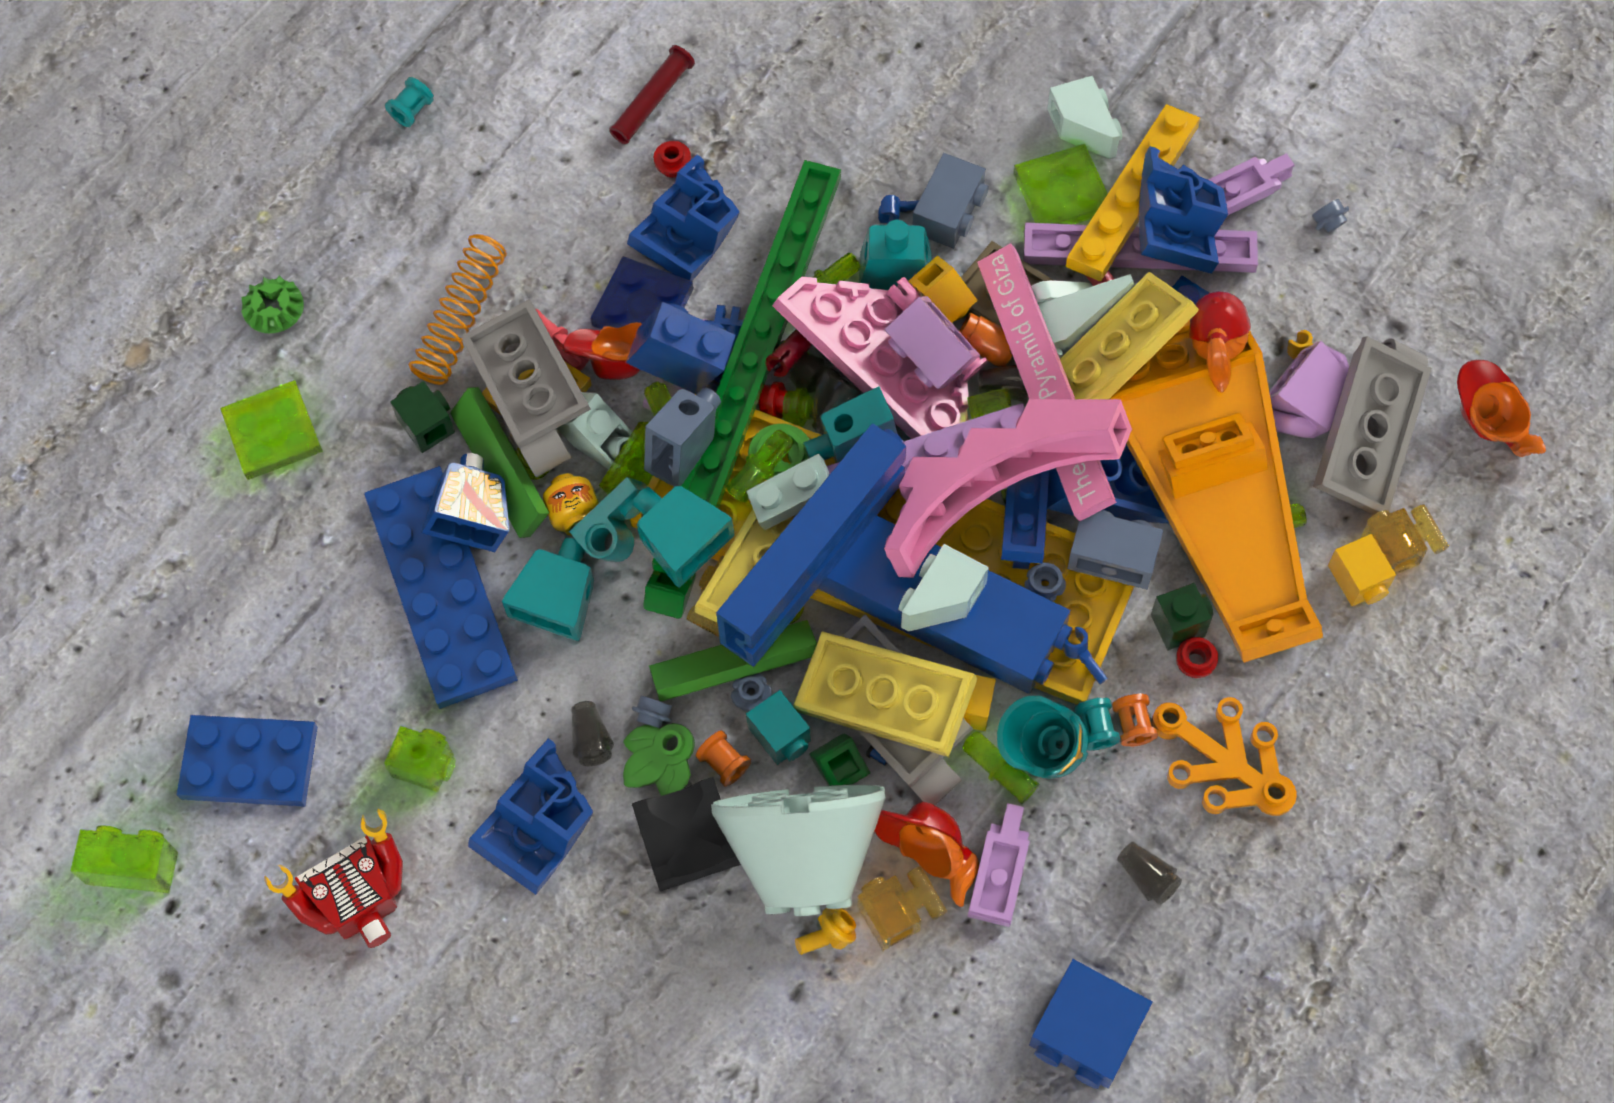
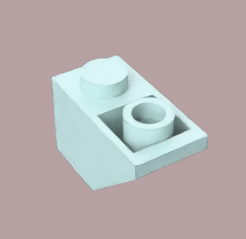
[1047,76,1122,159]
[557,392,645,477]
[898,544,989,632]

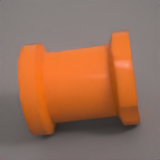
[1112,694,1158,747]
[695,730,752,787]

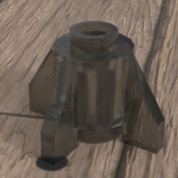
[809,365,863,435]

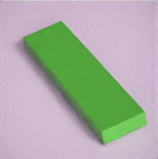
[450,387,549,538]
[649,620,817,702]

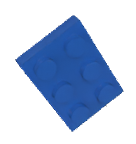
[176,715,318,807]

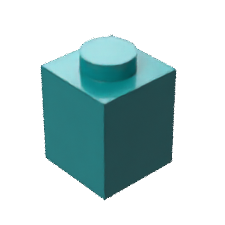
[746,690,811,765]

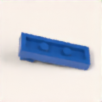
[1001,470,1049,569]

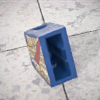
[421,453,509,553]

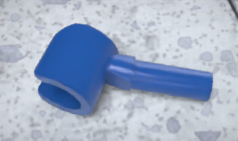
[878,195,919,224]
[1063,627,1108,685]

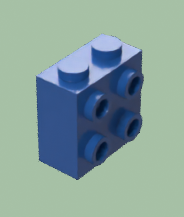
[626,302,736,394]
[1029,959,1153,1089]

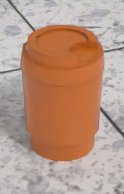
[959,313,1013,367]

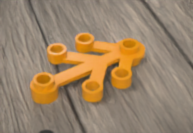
[1151,697,1297,816]

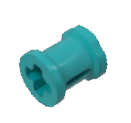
[385,77,434,127]
[1074,698,1120,751]

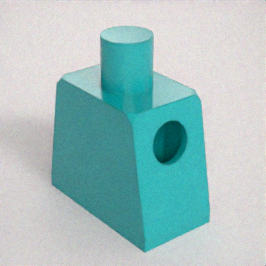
[859,220,932,290]
[803,386,897,463]
[633,486,735,588]
[502,538,594,642]

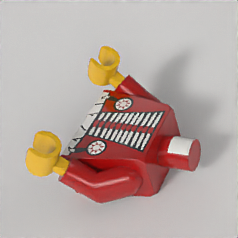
[264,809,403,948]

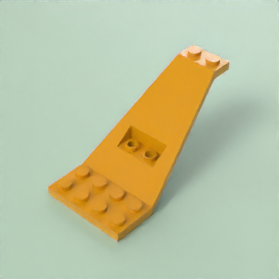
[1110,320,1323,663]

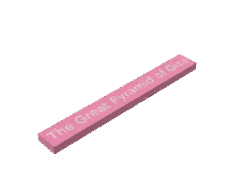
[977,243,1117,521]

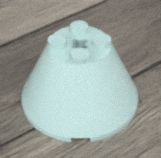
[711,785,886,916]

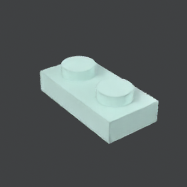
[746,454,830,530]

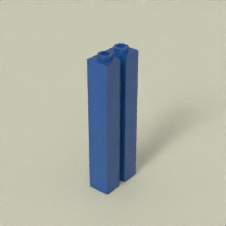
[716,423,906,667]
[818,516,1073,695]

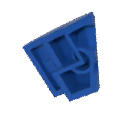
[1139,146,1228,274]
[627,155,740,284]
[468,738,593,895]

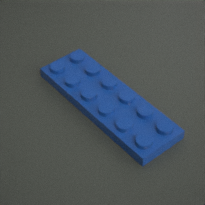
[364,466,518,709]

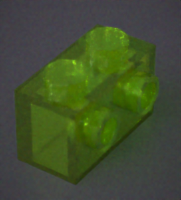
[70,825,178,893]

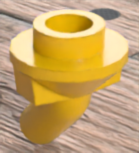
[795,908,856,955]

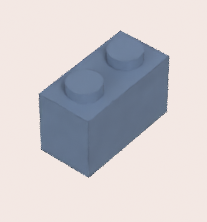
[912,153,989,249]
[1067,510,1163,590]

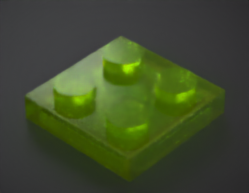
[1013,144,1108,224]
[220,380,323,480]

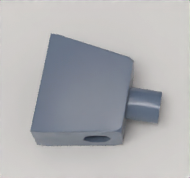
[644,388,721,487]

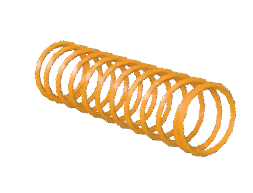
[408,234,507,385]

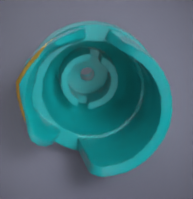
[997,695,1088,779]

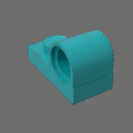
[569,477,647,563]

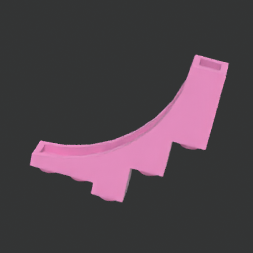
[884,399,1132,578]

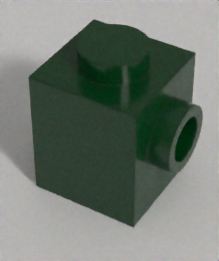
[390,381,455,453]
[1151,583,1214,651]

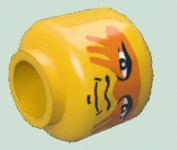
[542,473,599,536]

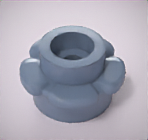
[1312,199,1349,233]
[1025,563,1066,601]
[731,673,772,712]
[632,696,672,728]

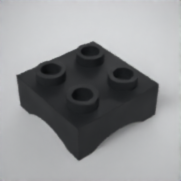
[632,777,741,892]

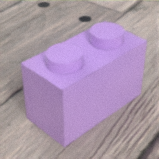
[884,296,980,389]

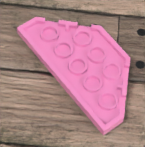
[772,277,970,439]

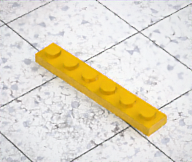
[1066,104,1200,282]

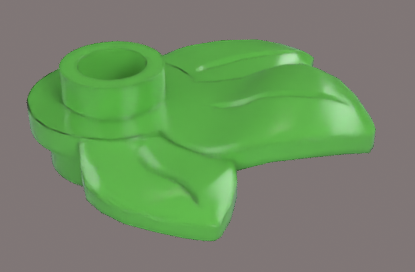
[623,723,695,796]

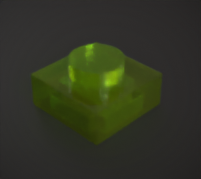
[967,388,1012,419]

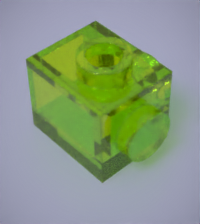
[384,726,456,792]

